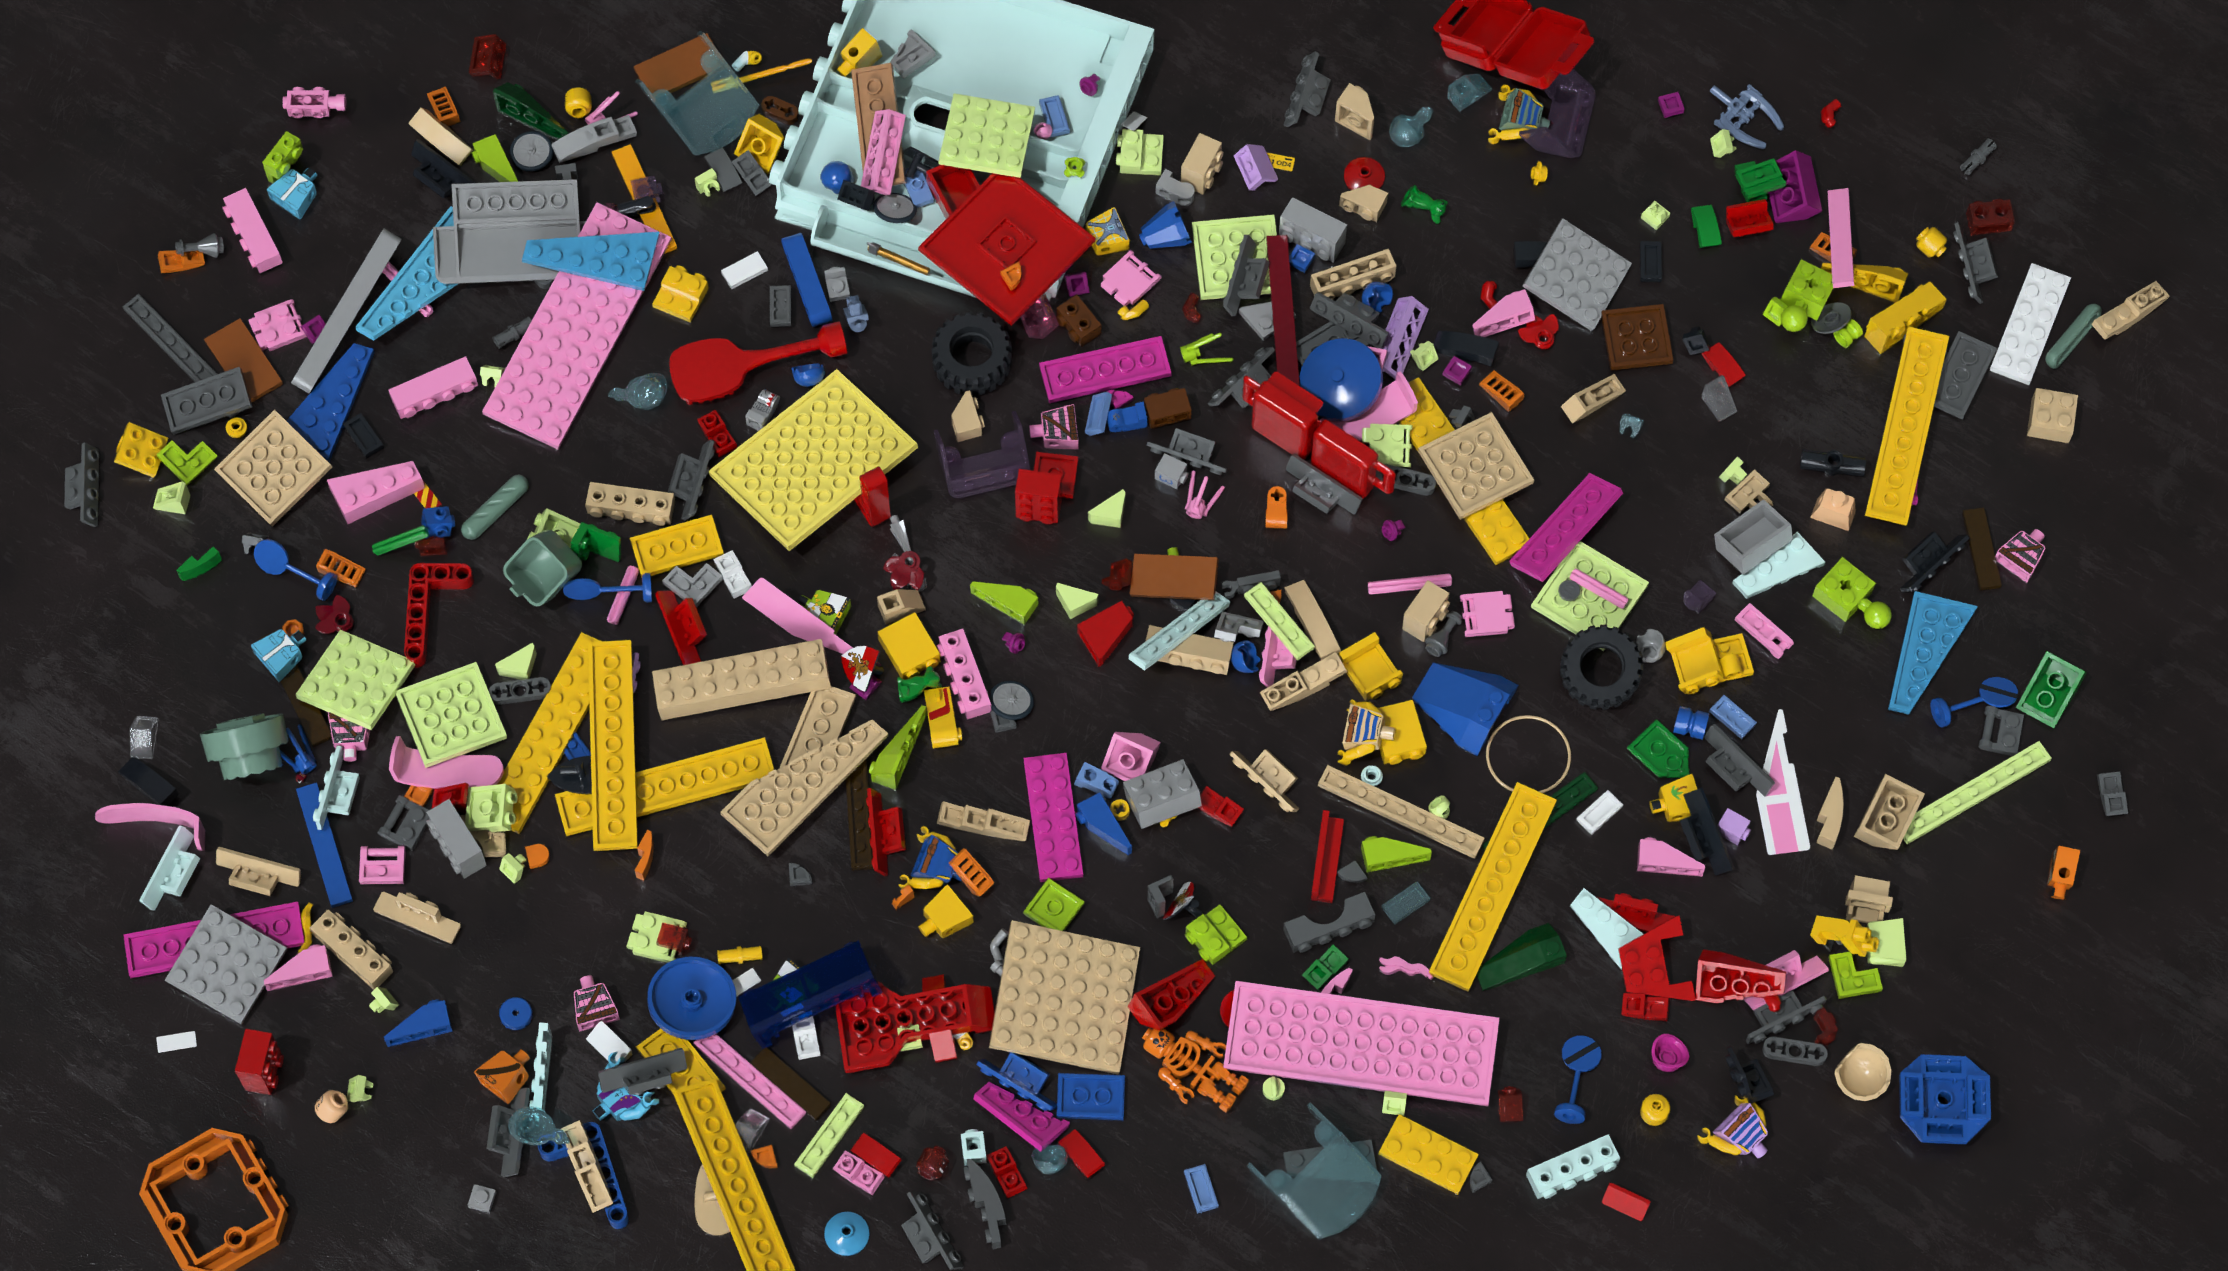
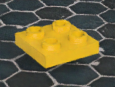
[114,422,168,478]
[1713,633,1754,683]

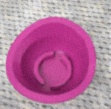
[1651,1034,1689,1072]

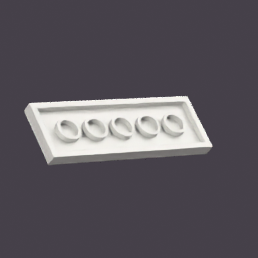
[1989,263,2071,385]

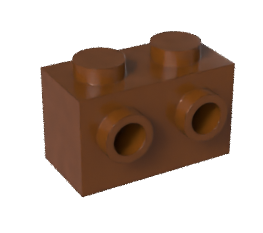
[1056,295,1101,347]
[1144,388,1192,429]

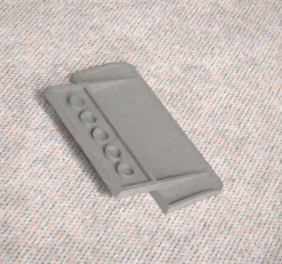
[433,179,586,284]

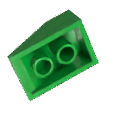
[2016,651,2087,728]

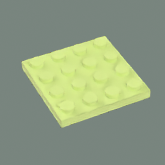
[939,93,1035,178]
[1192,215,1277,300]
[1531,541,1649,651]
[296,630,415,730]
[395,662,507,768]

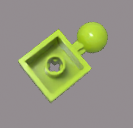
[1781,259,1834,332]
[1813,557,1892,629]

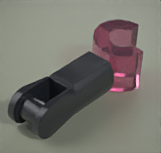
[605,196,656,217]

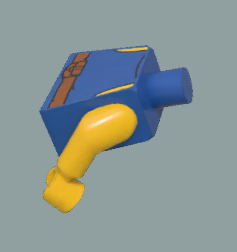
[898,826,966,889]

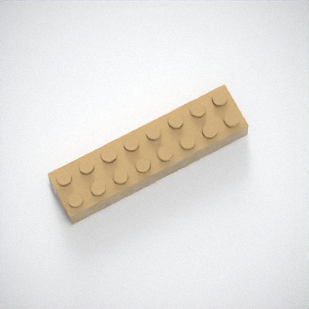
[652,639,831,720]

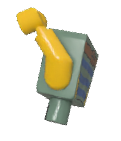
[1488,85,1550,144]

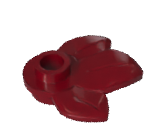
[883,551,924,590]
[315,595,353,634]

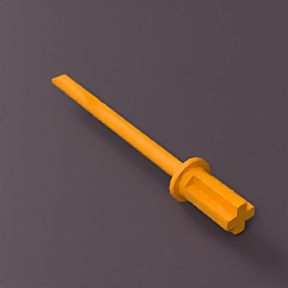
[711,58,812,94]

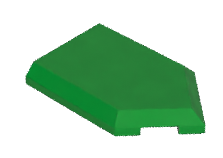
[1627,719,1689,778]

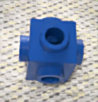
[421,506,455,539]

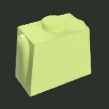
[1867,918,1906,967]

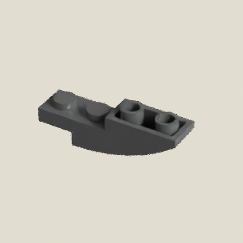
[964,1159,1006,1249]

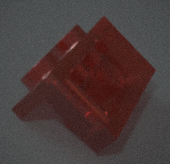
[469,34,506,79]

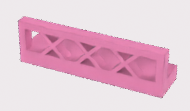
[861,109,906,195]

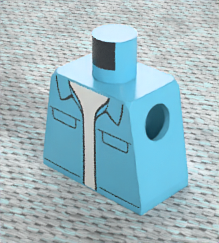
[267,168,317,219]
[251,629,306,682]

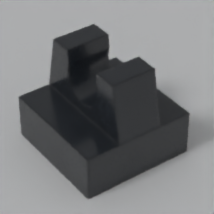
[1682,326,1711,355]

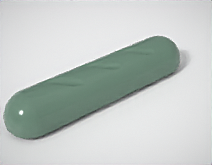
[2045,304,2102,369]
[461,474,529,540]

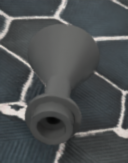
[175,233,224,258]
[1425,611,1462,657]

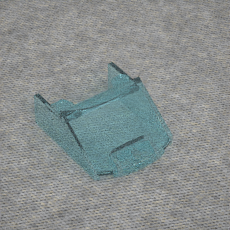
[635,31,759,155]
[1247,1103,1382,1240]

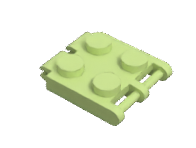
[1362,424,1412,468]
[626,911,687,963]

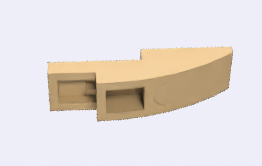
[2091,281,2169,339]
[1260,652,1347,711]

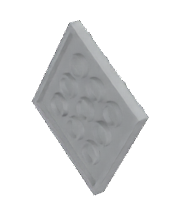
[1522,218,1632,331]
[165,905,287,1025]

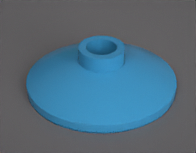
[824,1212,869,1256]

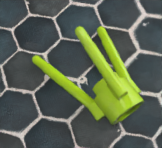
[1180,333,1233,366]

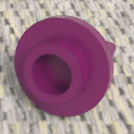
[1079,74,1101,96]
[1382,520,1405,541]
[1002,632,1025,654]

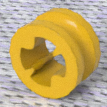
[1110,799,1130,821]

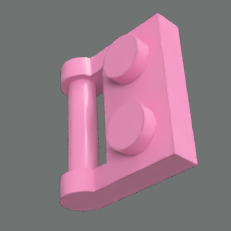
[359,846,406,884]

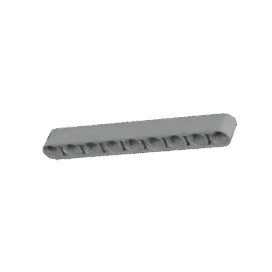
[291,228,402,394]

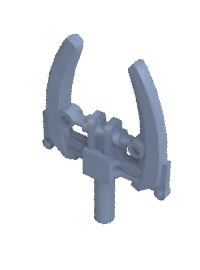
[1710,84,1784,149]

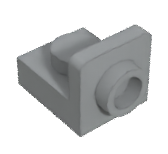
[824,267,850,302]

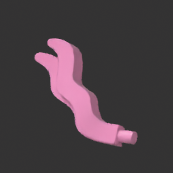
[1379,956,1433,980]

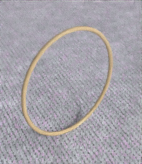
[1486,715,1571,793]

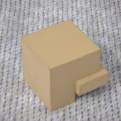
[1845,875,1893,923]

